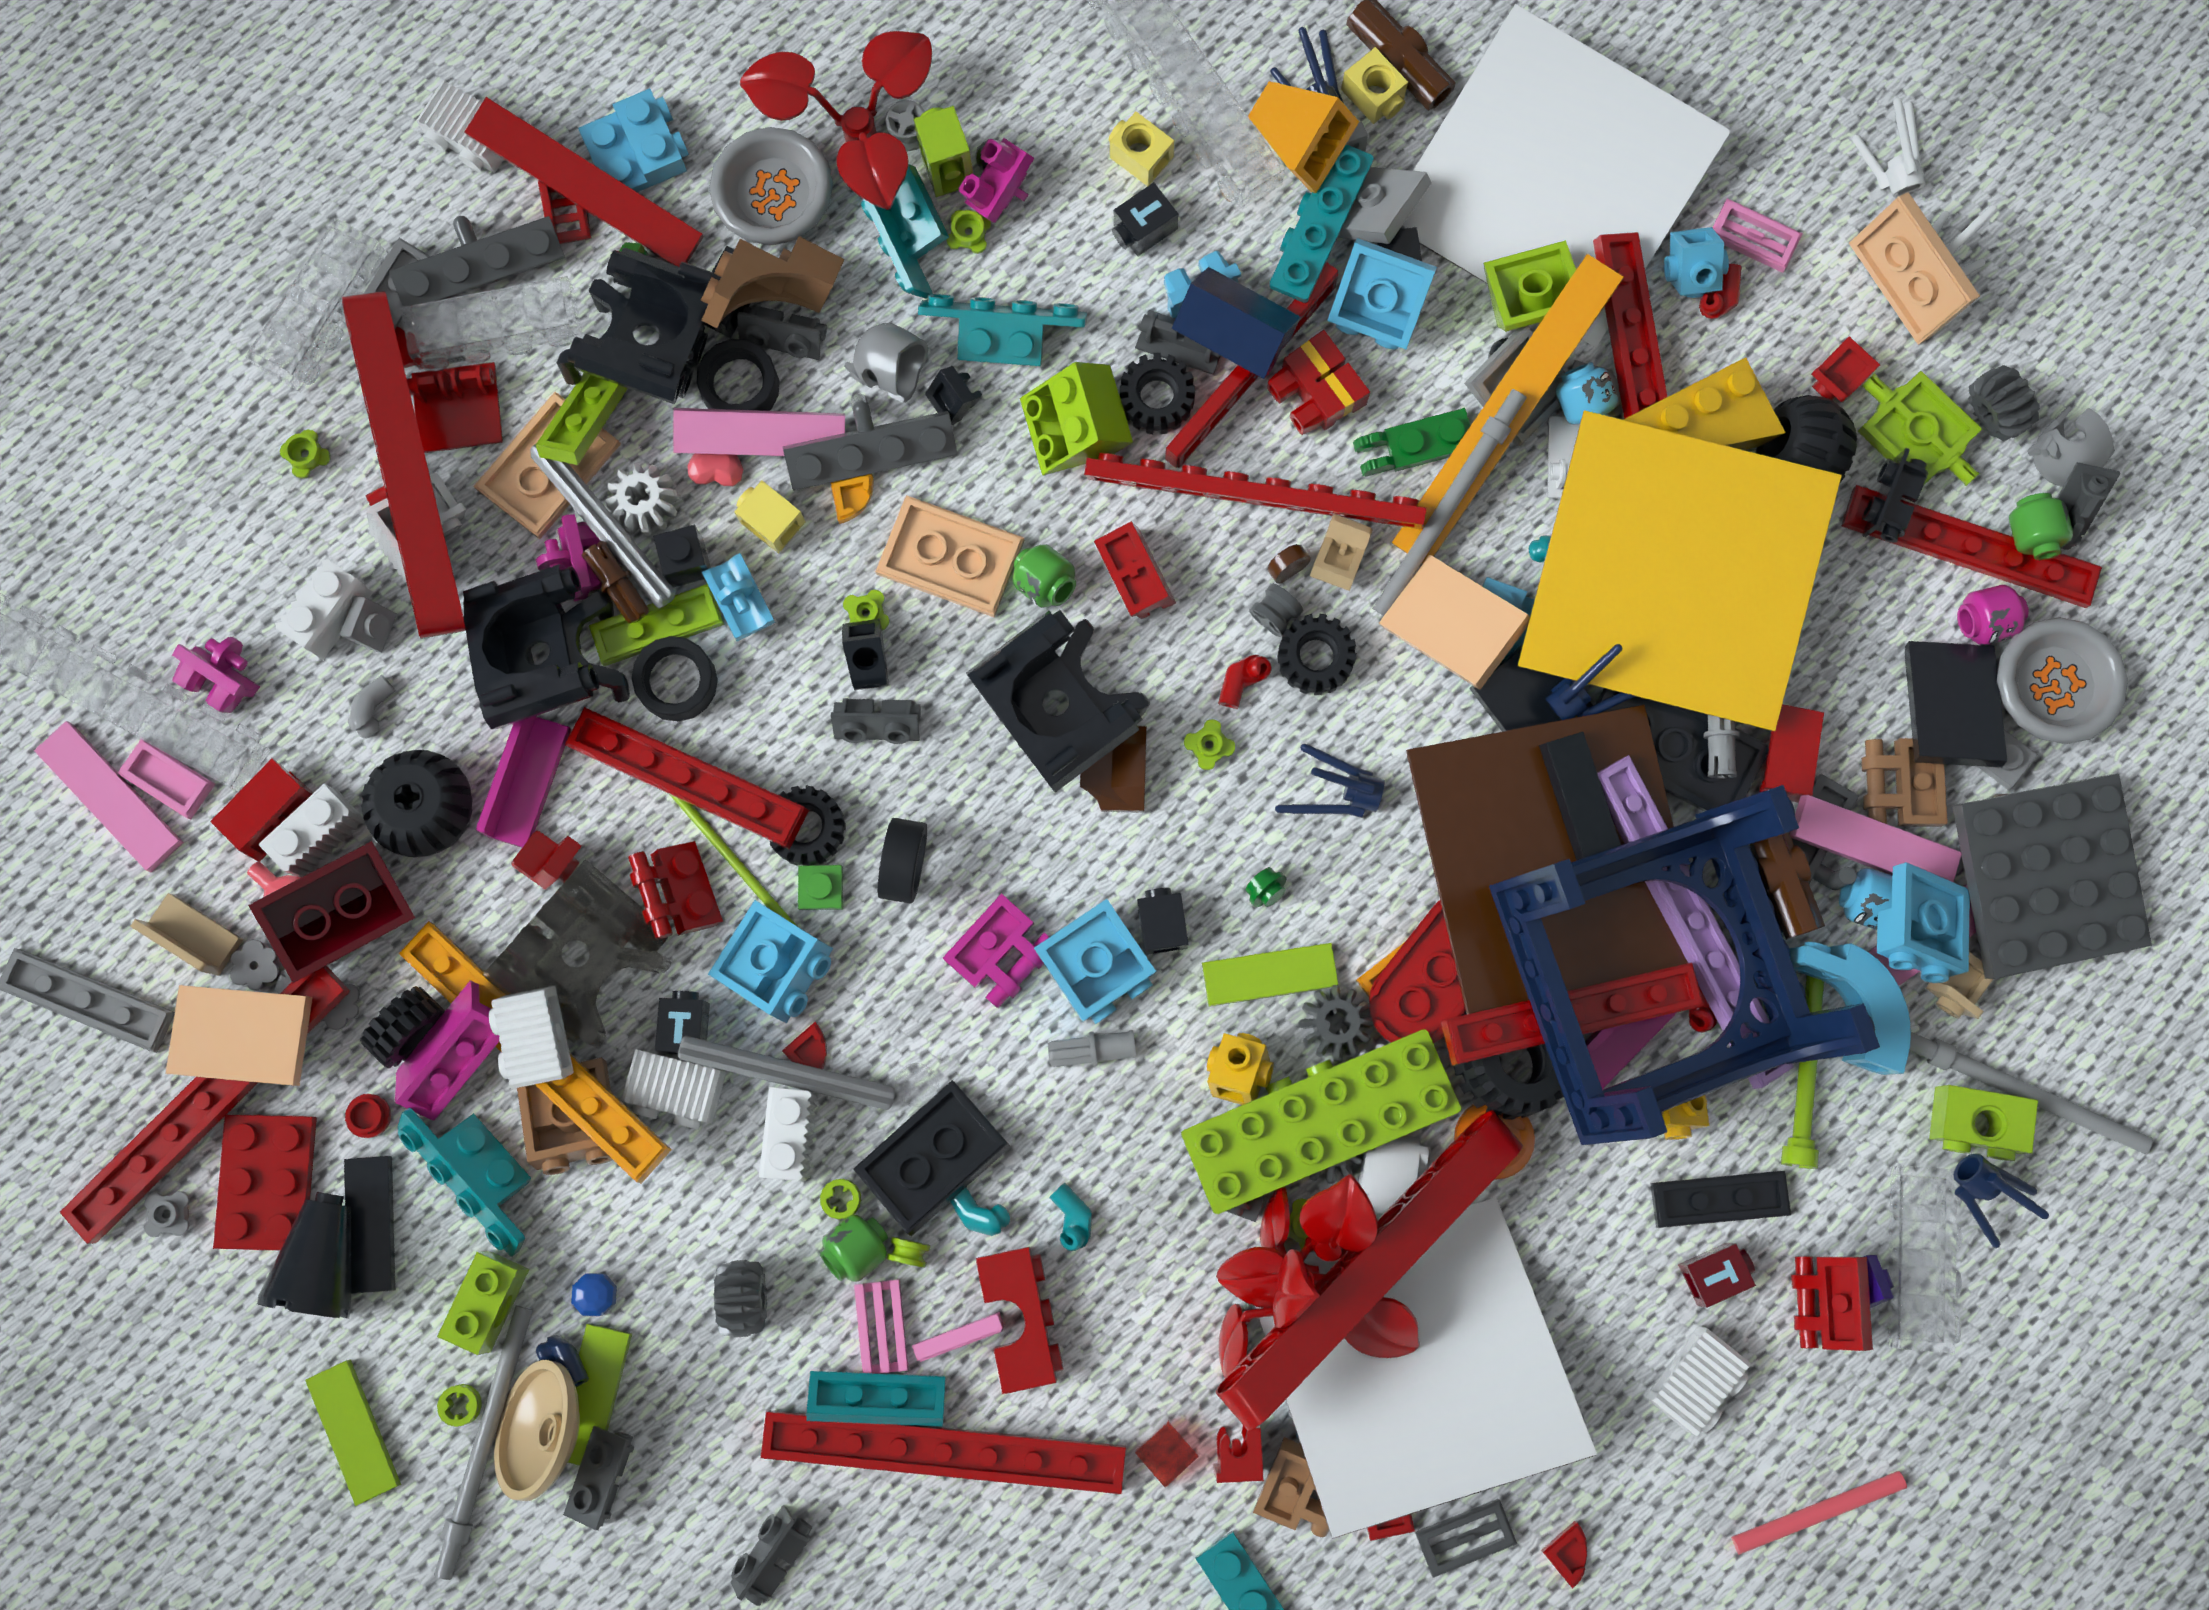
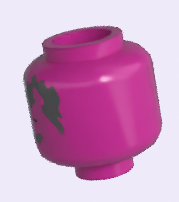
[1957,585,2029,645]

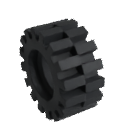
[1120,353,1195,435]
[1277,614,1357,695]
[770,785,846,866]
[360,986,445,1069]

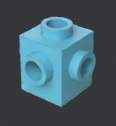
[1664,227,1729,298]

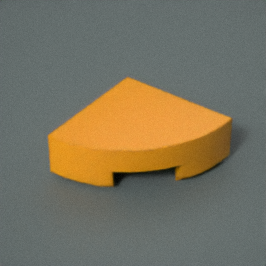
[831,474,873,524]

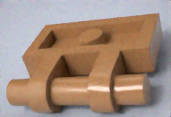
[1861,738,1948,827]
[1253,1437,1329,1537]

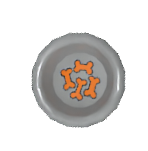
[709,127,833,246]
[1997,617,2128,744]

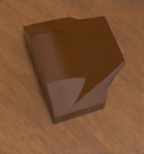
[1080,726,1147,813]

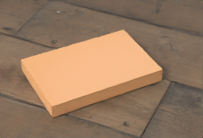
[1849,192,1980,345]
[473,392,621,539]
[875,495,1025,618]
[1379,555,1530,690]
[165,985,312,1086]

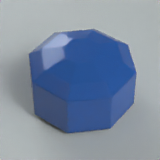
[571,1273,617,1316]

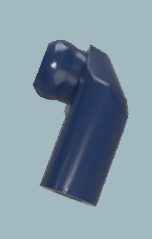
[536,1335,589,1387]

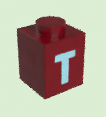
[1678,1243,1756,1308]

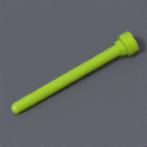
[1781,975,1824,1169]

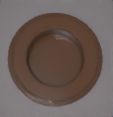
[1267,544,1311,584]

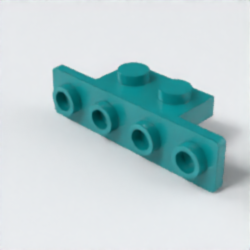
[1269,144,1374,303]
[861,164,949,299]
[918,294,1087,366]
[397,1108,531,1257]

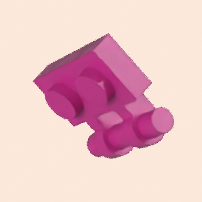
[943,893,1049,1008]

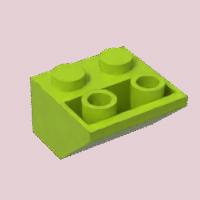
[1020,362,1133,475]

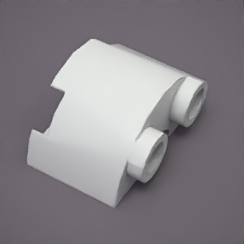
[1358,1135,1429,1219]

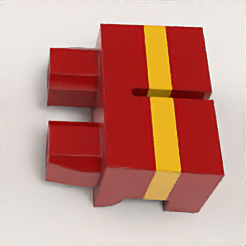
[1267,329,1370,435]

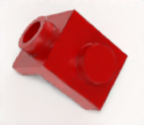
[1811,336,1880,403]
[511,831,582,890]

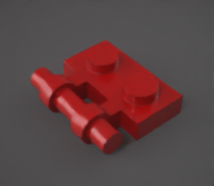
[628,841,723,940]
[1791,1256,1873,1351]

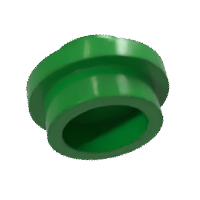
[1246,867,1287,907]

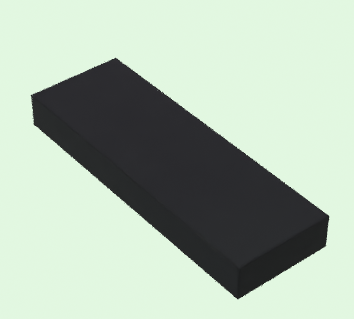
[1539,732,1621,860]
[344,1156,396,1294]
[1650,1171,1791,1228]

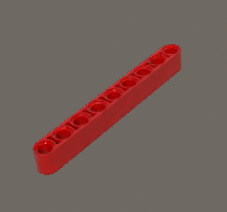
[341,291,465,639]
[1216,1110,1523,1430]

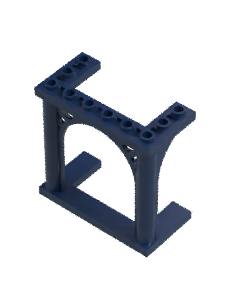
[1489,785,1880,1145]

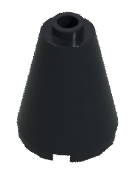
[257,1192,351,1319]

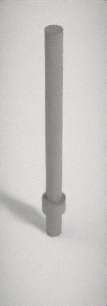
[1372,389,1527,616]
[1909,1032,2153,1154]
[434,1305,533,1580]

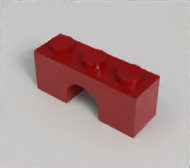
[976,1247,1064,1394]

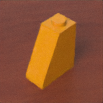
[1248,81,1359,193]

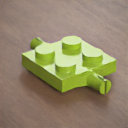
[1857,371,1982,486]

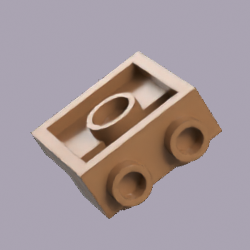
[517,1057,613,1175]

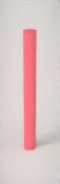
[1731,1471,1907,1555]

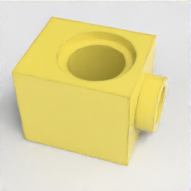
[1341,47,1408,124]
[1108,111,1175,186]
[734,480,805,554]

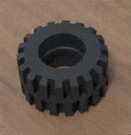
[1454,1044,1564,1120]

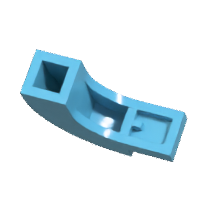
[1789,942,1911,1075]

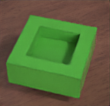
[798,865,843,910]

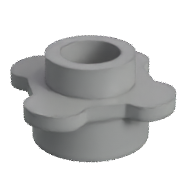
[144,1191,190,1237]

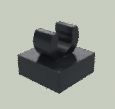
[925,366,982,425]

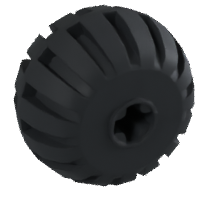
[1756,395,1857,483]
[361,750,473,857]

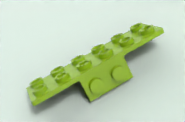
[1181,1029,1461,1214]

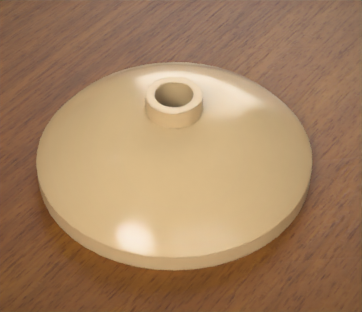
[494,1360,580,1501]

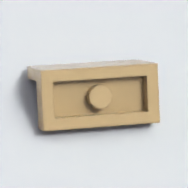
[130,893,244,976]

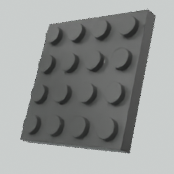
[1952,774,2152,979]

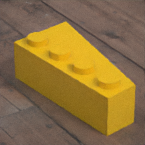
[1624,357,1785,450]

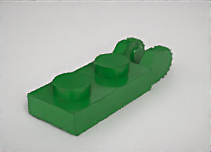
[1353,408,1471,477]

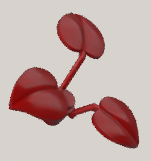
[740,31,932,210]
[1216,1174,1420,1358]
[1219,1186,1325,1378]

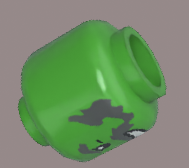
[2009,493,2073,560]
[1013,544,1076,608]
[820,1215,888,1282]

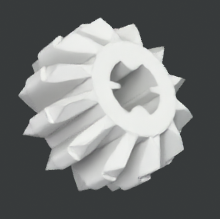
[605,463,679,537]

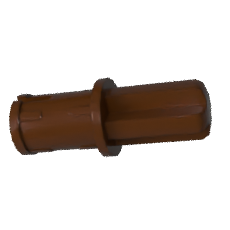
[581,540,649,623]

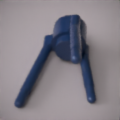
[1270,27,1344,103]
[1545,644,1636,720]
[1275,744,1385,818]
[1953,1153,2049,1248]

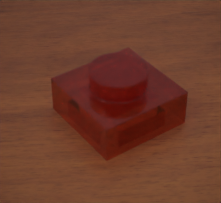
[1135,1420,1199,1487]

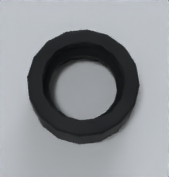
[696,339,780,411]
[631,636,718,722]
[877,818,927,904]

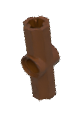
[1346,0,1456,111]
[1749,832,1825,940]

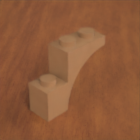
[701,236,844,328]

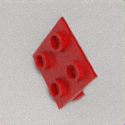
[407,362,503,453]

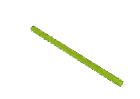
[670,795,797,926]

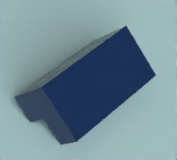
[1171,267,1301,379]

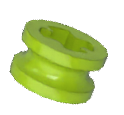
[820,1179,862,1219]
[887,1237,931,1268]
[437,1384,482,1427]

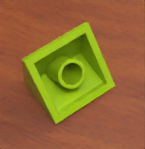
[1483,240,1576,332]

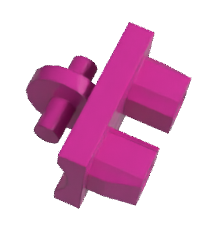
[959,138,1034,223]
[536,514,602,602]
[172,637,260,713]

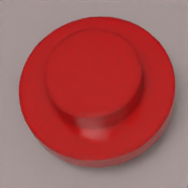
[345,1094,391,1138]

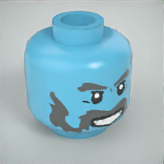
[1555,362,1619,424]
[1839,868,1892,930]

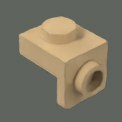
[1310,515,1373,591]
[1926,952,1993,1019]

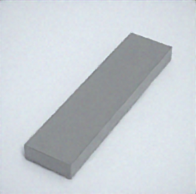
[0,948,175,1053]

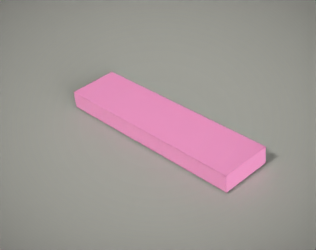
[673,408,845,456]
[34,721,184,873]
[1789,795,1962,882]

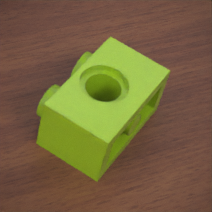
[914,106,973,198]
[1929,1085,2038,1161]
[437,1251,529,1355]

